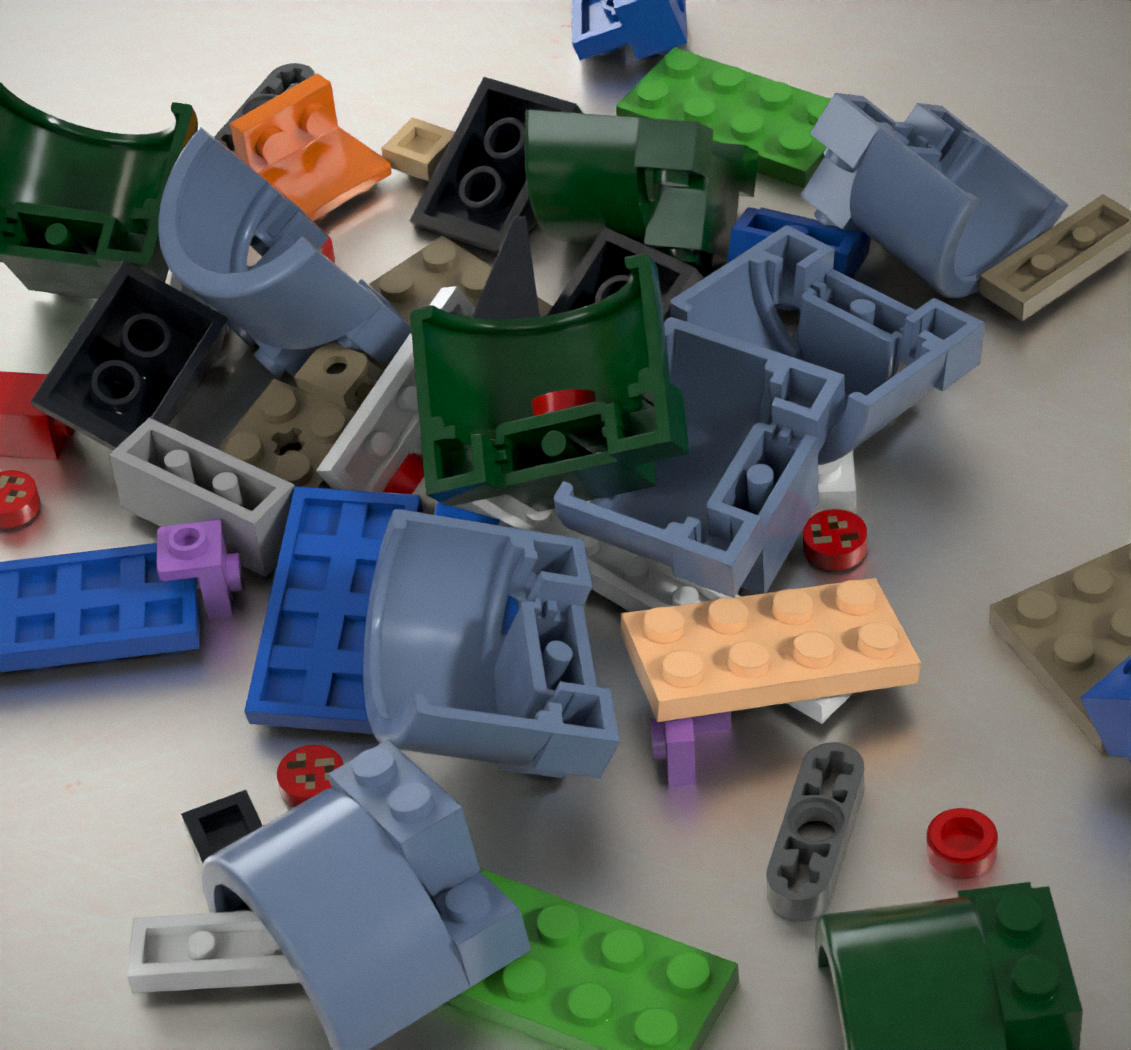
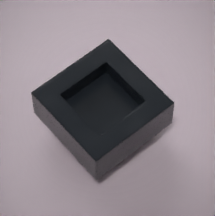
[181,790,263,867]

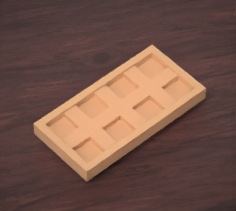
[620,578,921,722]

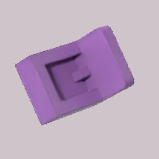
[157,519,244,621]
[650,711,731,787]

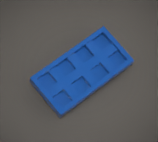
[244,486,423,734]
[0,543,200,673]

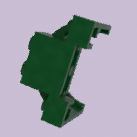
[0,82,198,299]
[525,110,759,269]
[410,253,690,512]
[815,882,1083,1050]

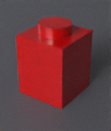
[0,371,76,460]

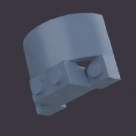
[800,93,1068,298]
[158,127,411,378]
[670,225,985,465]
[553,317,845,598]
[363,509,620,778]
[201,740,531,1050]

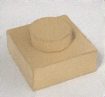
[381,117,455,181]

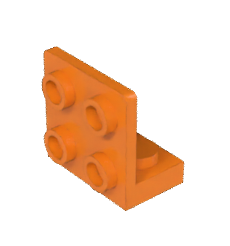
[230,73,392,221]

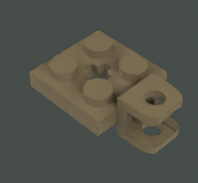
[218,342,374,489]

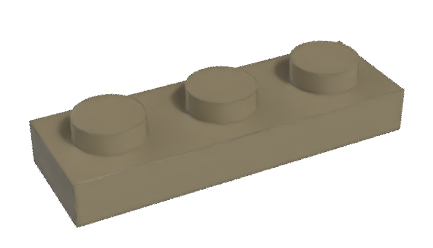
[979,194,1131,321]

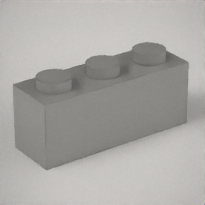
[109,418,295,577]

